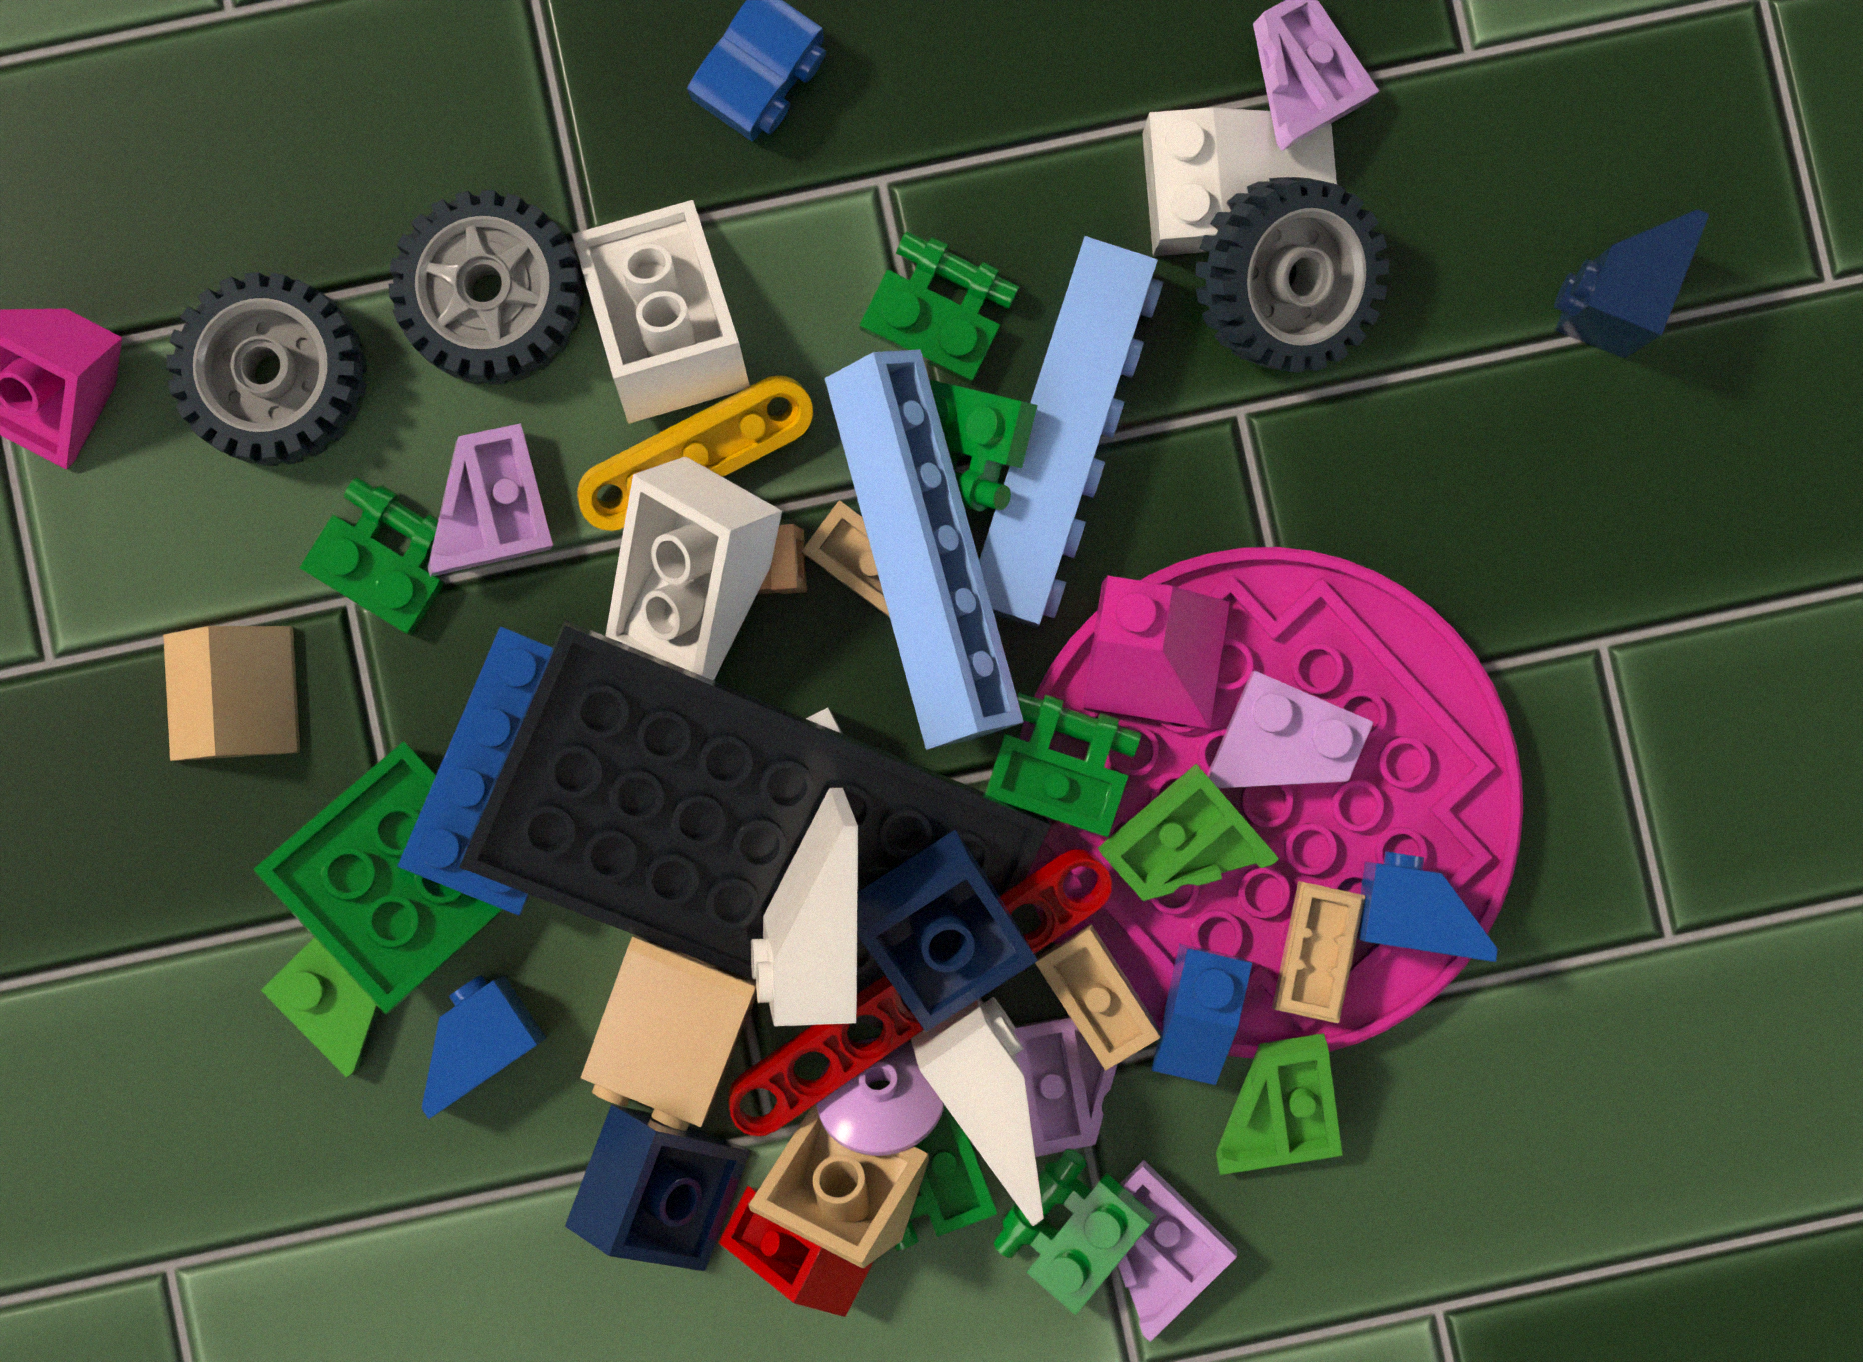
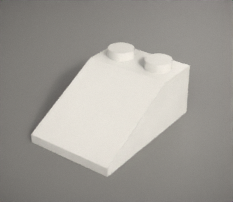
[1142,107,1337,256]
[572,200,750,424]
[605,456,782,681]
[751,788,858,1026]
[911,997,1044,1226]

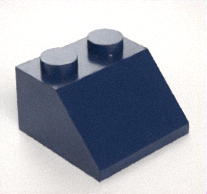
[1554,209,1709,358]
[857,829,1038,1032]
[565,1104,750,1271]

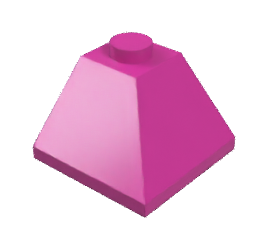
[0,308,122,470]
[1082,576,1230,729]

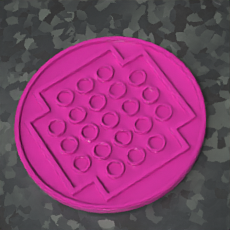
[1019,547,1523,1059]

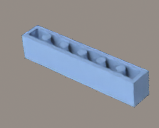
[979,236,1163,629]
[825,349,1024,750]

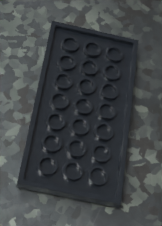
[459,620,1051,1041]

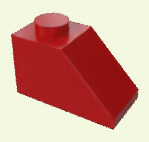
[718,1186,874,1317]

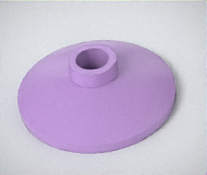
[816,1038,944,1156]

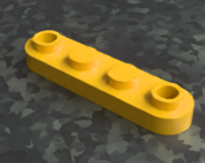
[577,375,813,531]

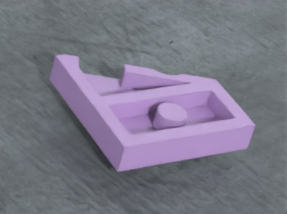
[1253,0,1379,151]
[428,423,553,577]
[1207,671,1373,788]
[1013,1015,1117,1157]
[1118,1160,1237,1342]

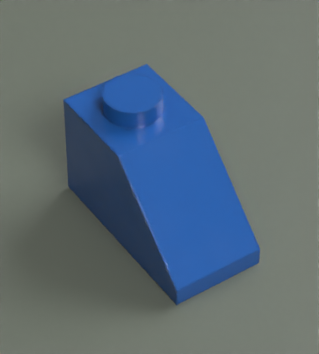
[1357,851,1498,962]
[1151,943,1252,1085]
[422,975,547,1119]

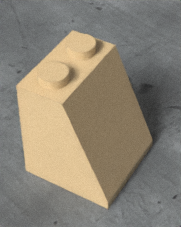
[581,935,757,1131]

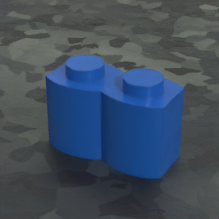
[687,0,826,142]

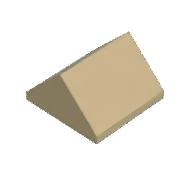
[163,626,300,761]
[749,1104,929,1268]

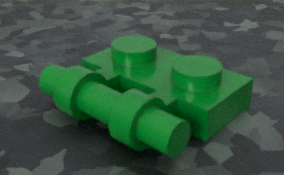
[859,231,1020,385]
[929,379,1038,511]
[299,477,445,636]
[985,692,1141,837]
[894,1105,997,1251]
[993,1148,1157,1315]

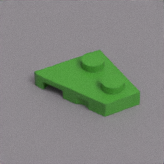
[1098,764,1279,901]
[261,938,380,1078]
[1216,1033,1343,1175]

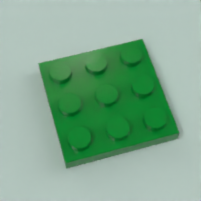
[253,741,504,1016]

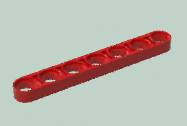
[728,849,1112,1136]

